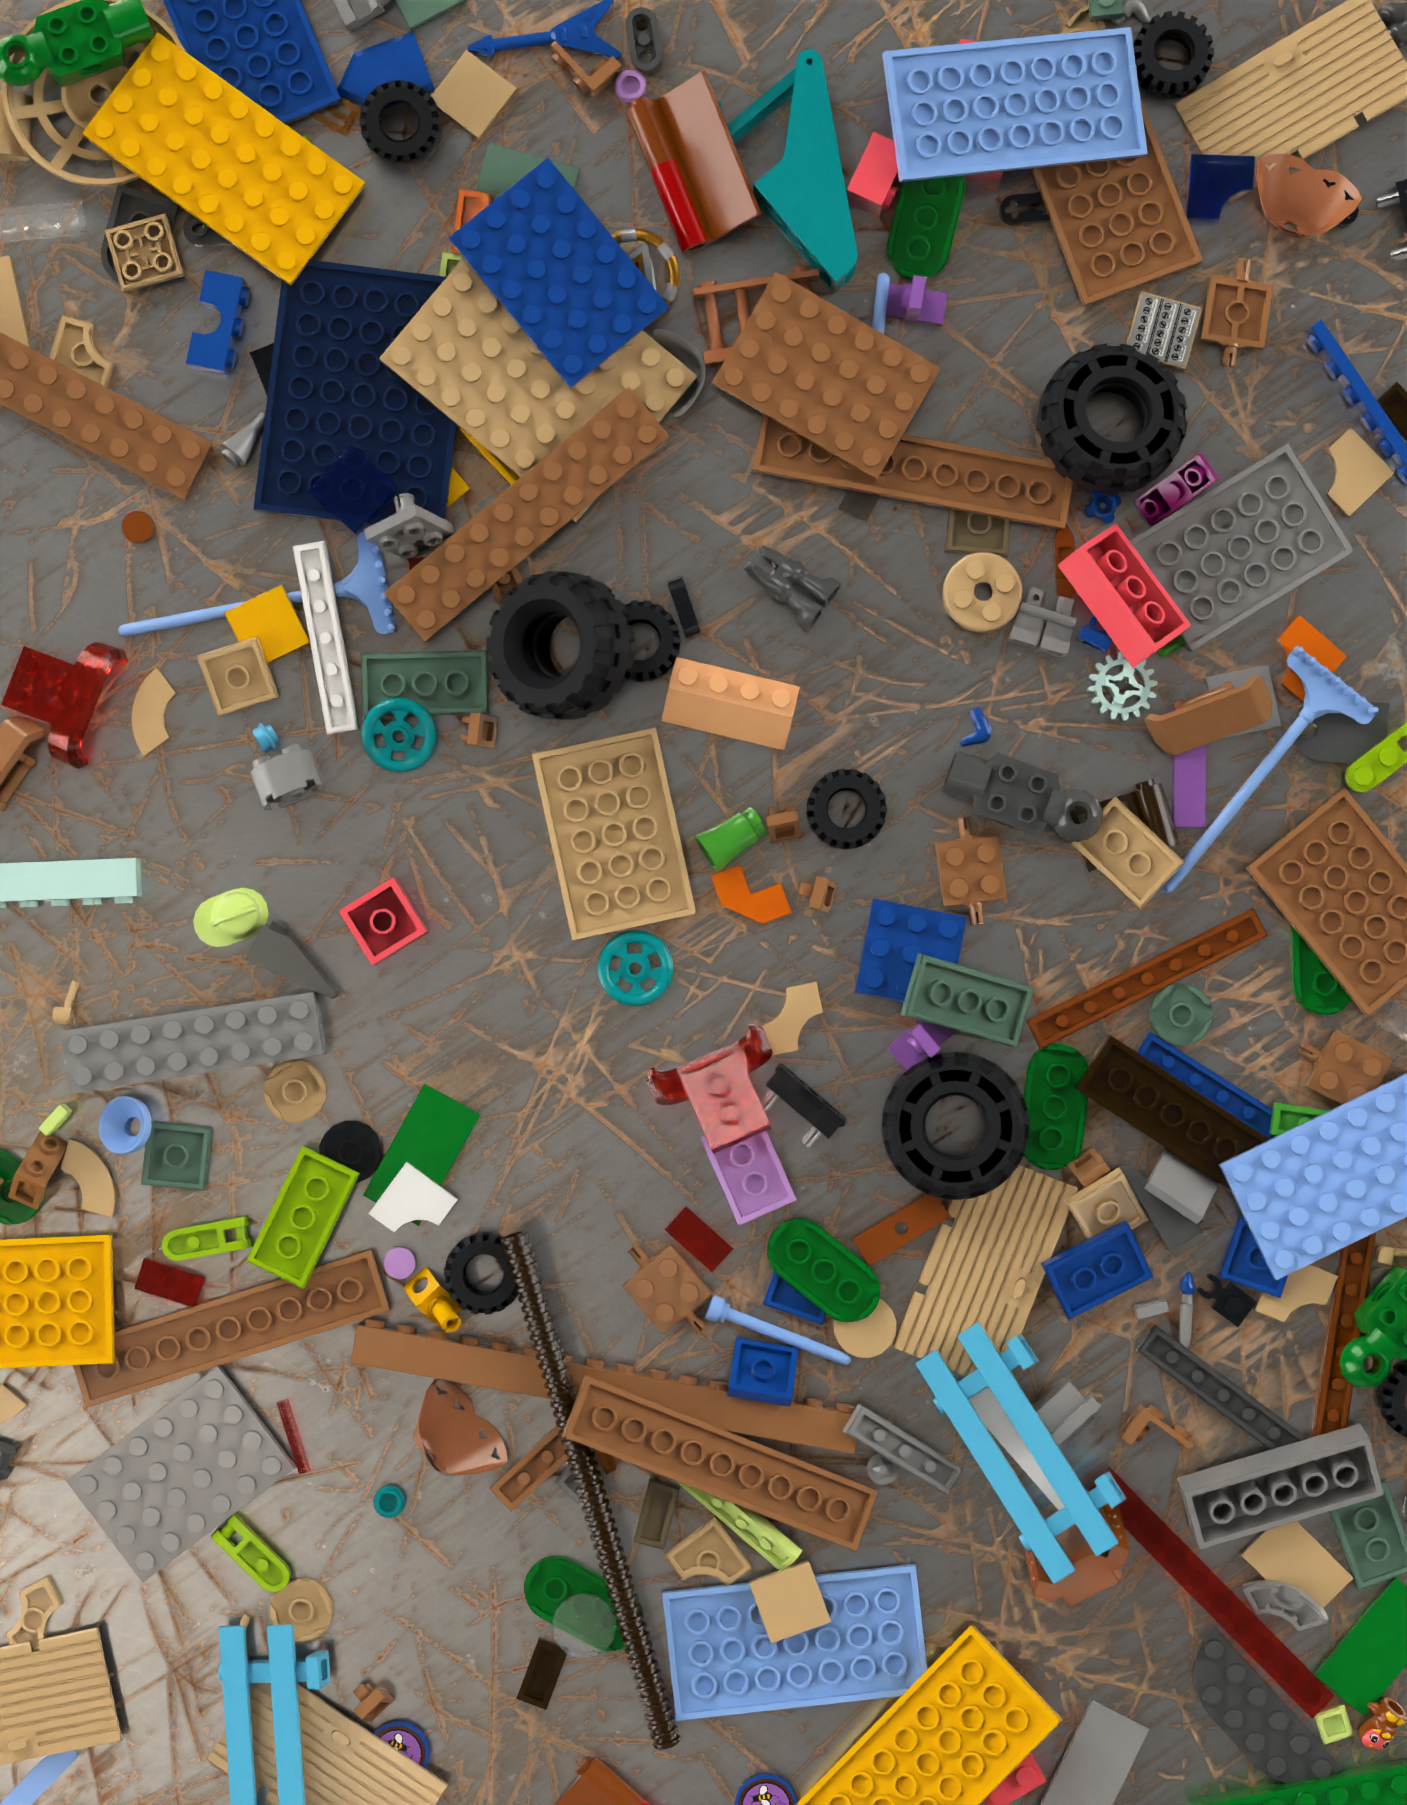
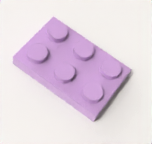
[700,1112,797,1226]

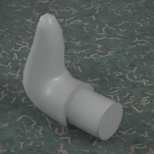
[1111,0,1151,26]

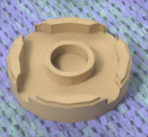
[263,1060,327,1123]
[833,1299,897,1358]
[269,1577,334,1643]

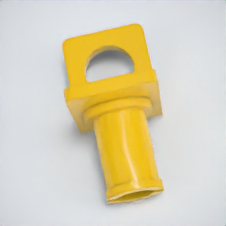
[403,1267,462,1333]

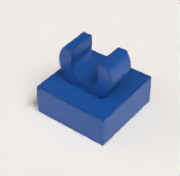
[1075,616,1112,653]

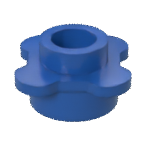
[1085,490,1121,524]

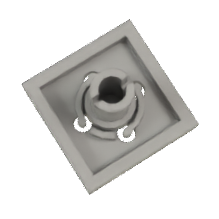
[364,493,454,559]

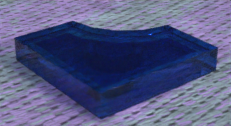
[1187,154,1255,221]

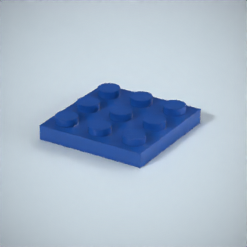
[855,899,967,1003]

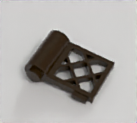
[1070,779,1180,872]

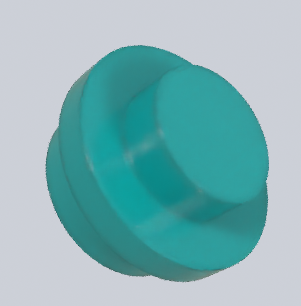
[373,1485,405,1518]

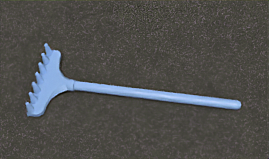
[118,531,398,637]
[1162,645,1379,894]

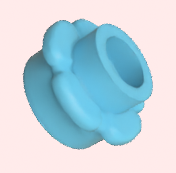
[252,723,279,753]

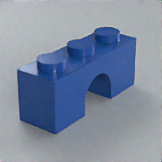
[186,270,250,376]

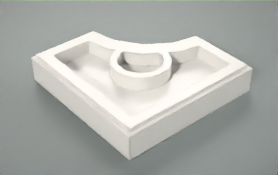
[369,1162,458,1232]

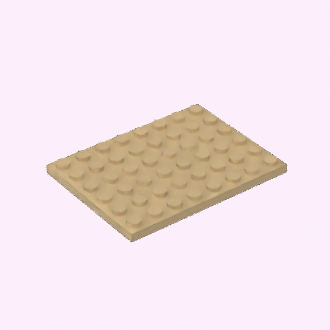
[379,258,697,523]

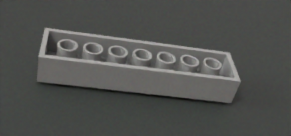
[60,991,327,1094]

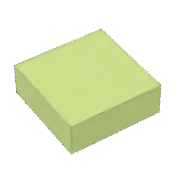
[38,1104,73,1136]
[1312,1703,1354,1745]

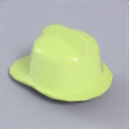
[193,888,269,947]

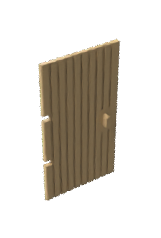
[1174,0,1407,203]
[893,1146,1078,1377]
[0,1627,122,1765]
[206,1682,449,1805]

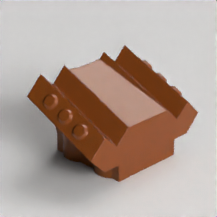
[1025,1503,1130,1607]

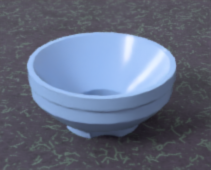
[99,1096,152,1154]

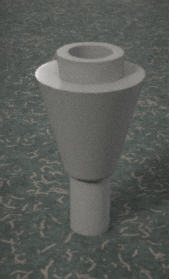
[220,412,265,466]

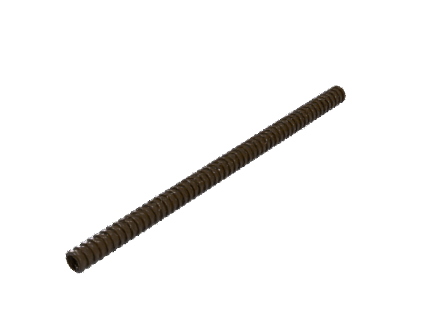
[501,1231,681,1750]

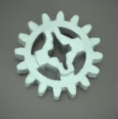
[1087,652,1158,721]

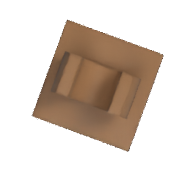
[459,712,499,749]
[765,803,802,844]
[798,876,838,913]
[1067,1147,1110,1188]
[353,1683,395,1721]

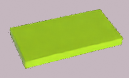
[246,1146,360,1289]

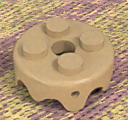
[942,552,1023,633]

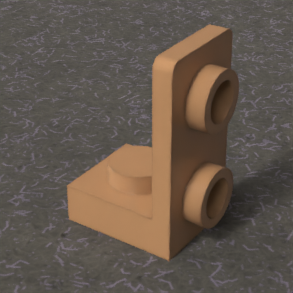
[551,41,622,98]
[8,1131,68,1210]
[1118,1404,1195,1450]

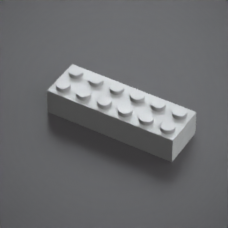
[1177,1423,1384,1550]

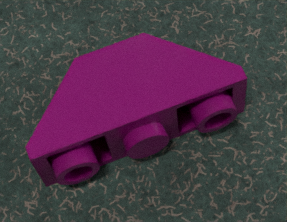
[1134,452,1219,527]

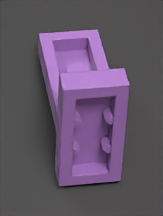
[886,275,948,326]
[887,1020,956,1071]

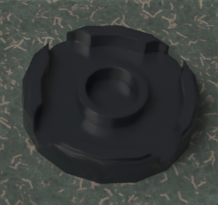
[319,1120,382,1183]

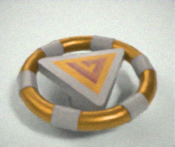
[611,228,680,307]

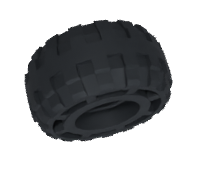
[1037,343,1188,495]
[486,571,635,720]
[882,1052,1030,1200]

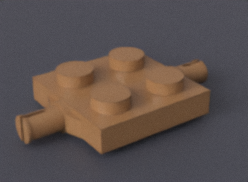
[1200,258,1274,368]
[935,817,1007,925]
[1298,1029,1393,1104]
[623,1243,712,1335]

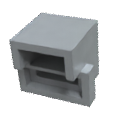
[1033,1376,1102,1451]

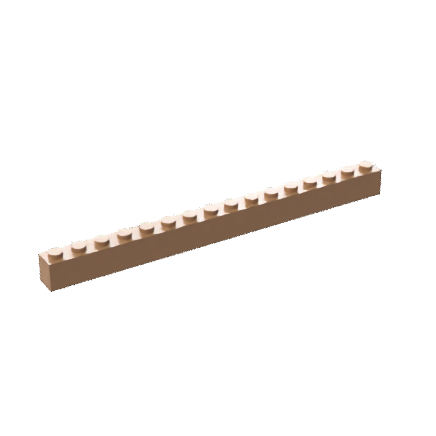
[350,1318,857,1454]

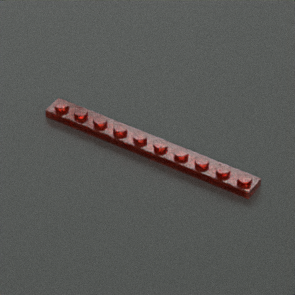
[1087,1467,1335,1719]

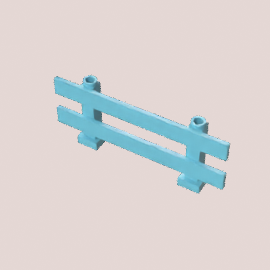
[915,1322,1127,1584]
[218,1624,330,1805]

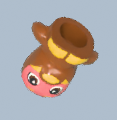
[1358,1697,1407,1751]

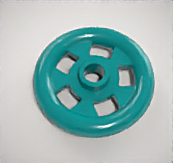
[361,698,437,772]
[598,930,674,1006]

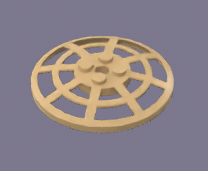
[2,0,186,187]

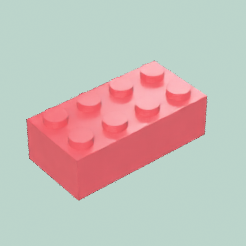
[1057,523,1192,668]

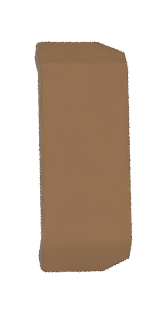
[1144,675,1273,755]
[0,716,44,811]

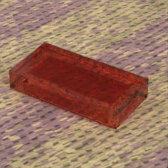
[665,1206,733,1272]

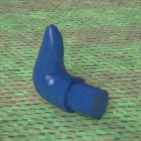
[960,707,992,747]

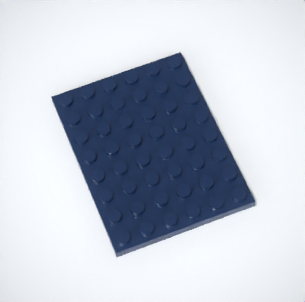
[254,260,457,525]

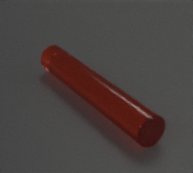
[276,1399,311,1474]

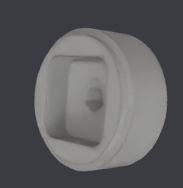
[867,1453,899,1485]

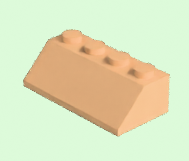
[661,657,800,751]

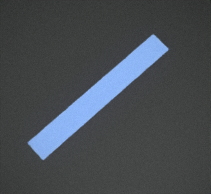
[0,1750,79,1805]

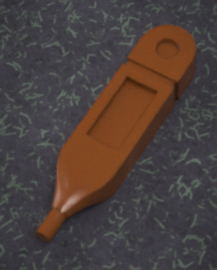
[1054,523,1076,599]

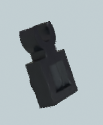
[1196,1273,1257,1327]

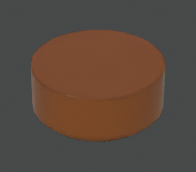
[122,511,155,544]

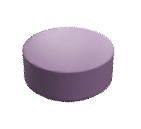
[615,70,646,104]
[384,1246,416,1279]

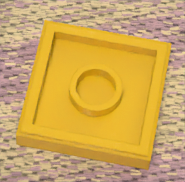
[224,584,310,663]

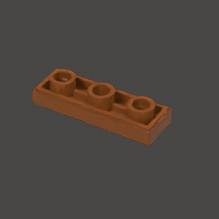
[852,1194,950,1266]

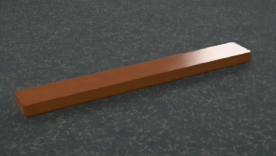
[1026,908,1268,1049]
[1311,1232,1376,1438]

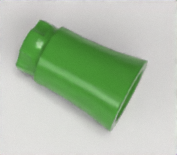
[694,807,768,873]

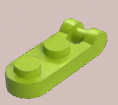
[1345,721,1407,792]
[162,1215,253,1261]
[211,1513,291,1592]

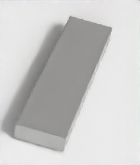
[842,1404,964,1496]

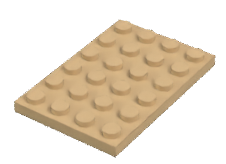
[532,727,696,941]

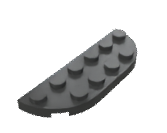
[1193,1624,1344,1783]

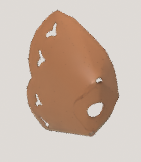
[1256,153,1362,238]
[413,1379,508,1476]

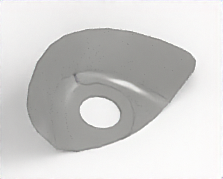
[653,329,706,417]

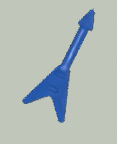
[468,0,621,60]

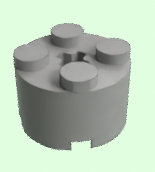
[250,744,324,810]

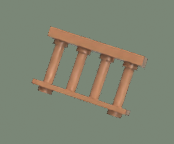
[693,266,819,369]

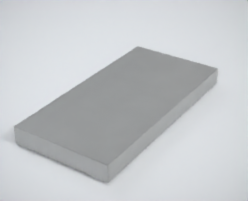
[1040,1699,1150,1805]

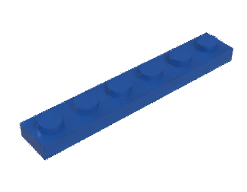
[1306,319,1407,485]

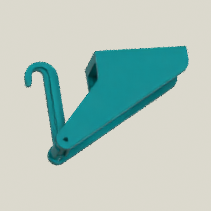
[717,49,858,293]

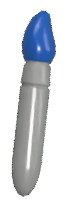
[1178,1272,1195,1348]

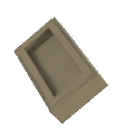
[633,1478,680,1550]

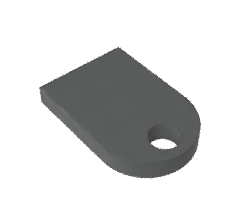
[101,185,180,284]
[1291,702,1390,765]

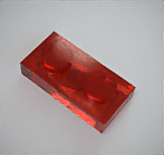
[134,1257,206,1307]

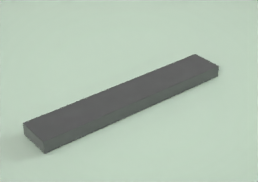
[1136,1324,1308,1450]

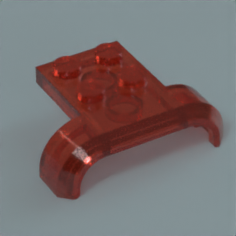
[1,641,128,769]
[646,1024,773,1154]

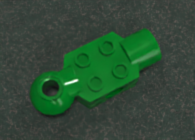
[0,0,154,87]
[1340,1266,1407,1389]

